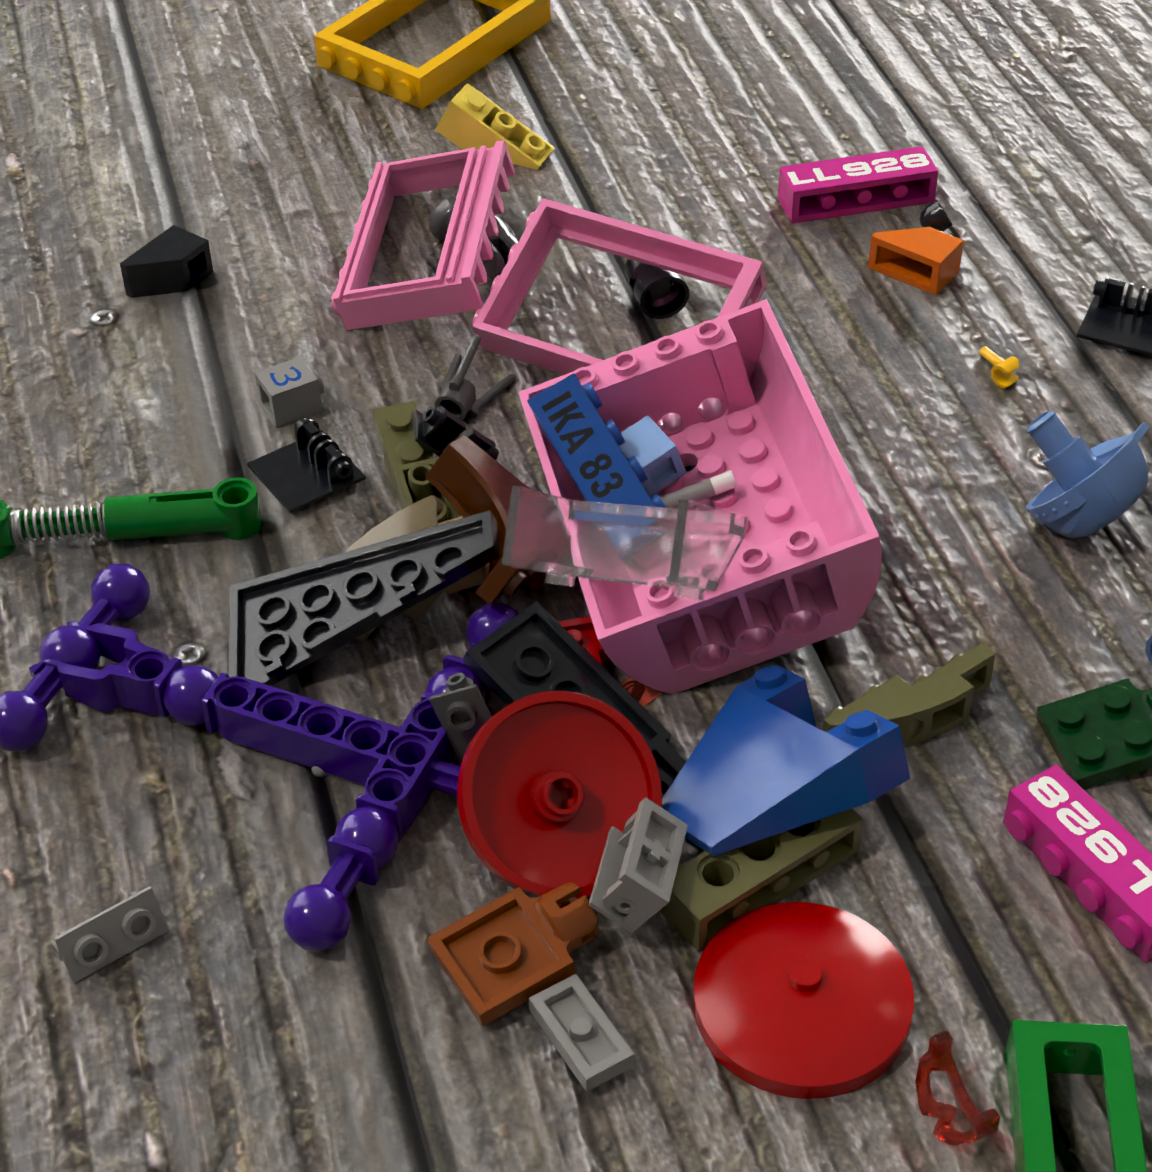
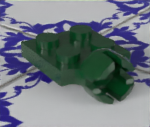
[1037,678,1152,790]

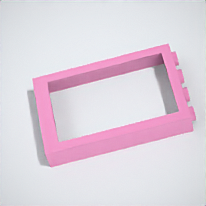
[472,198,767,375]

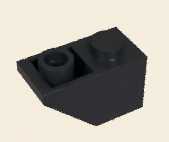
[120,225,213,298]

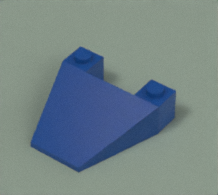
[662,664,911,856]

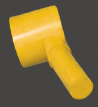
[979,346,1019,388]

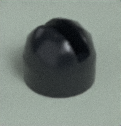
[920,200,953,232]

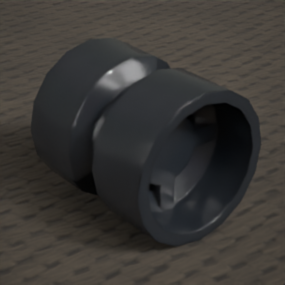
[625,259,689,319]

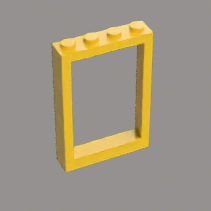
[314,0,551,109]

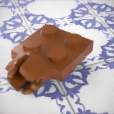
[427,882,600,1027]

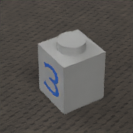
[255,356,324,428]

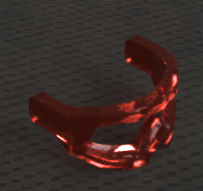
[915,1031,1000,1146]

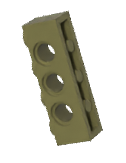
[659,808,863,952]

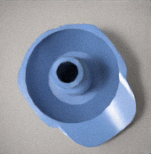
[1025,411,1151,538]

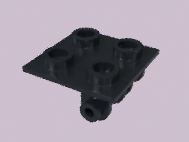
[1076,277,1152,356]
[247,418,366,513]

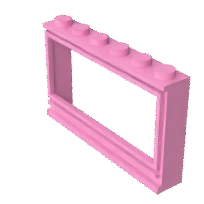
[332,140,515,330]

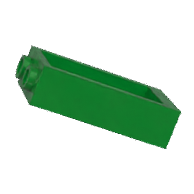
[1005,1020,1147,1172]

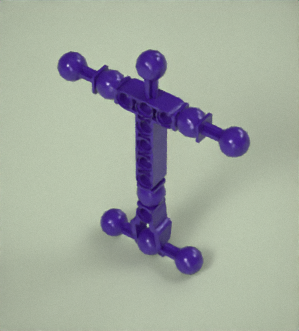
[0,564,519,952]

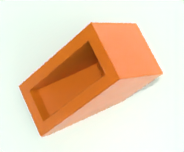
[868,227,964,295]

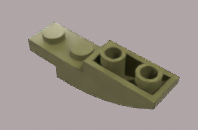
[373,401,457,523]
[823,643,996,748]

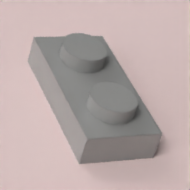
[529,974,635,1092]

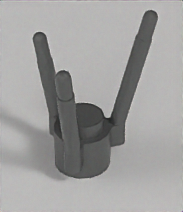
[434,335,516,420]

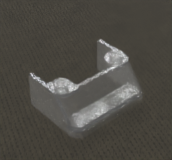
[502,486,747,600]

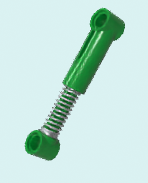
[0,477,262,559]

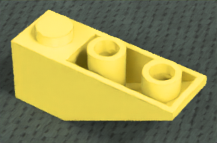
[435,83,555,170]

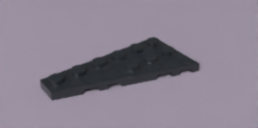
[228,510,500,686]

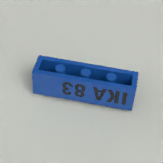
[527,373,671,562]

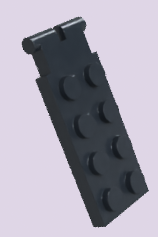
[463,601,686,798]

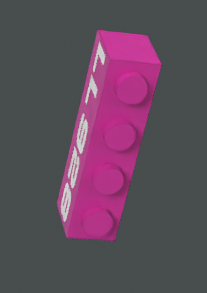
[778,146,938,224]
[1003,764,1152,963]

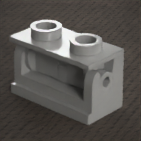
[588,797,688,933]

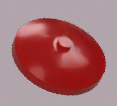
[457,691,662,899]
[693,902,914,1099]

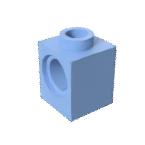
[619,415,686,497]

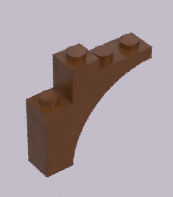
[425,435,571,604]

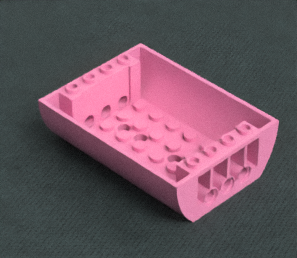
[518,299,882,695]

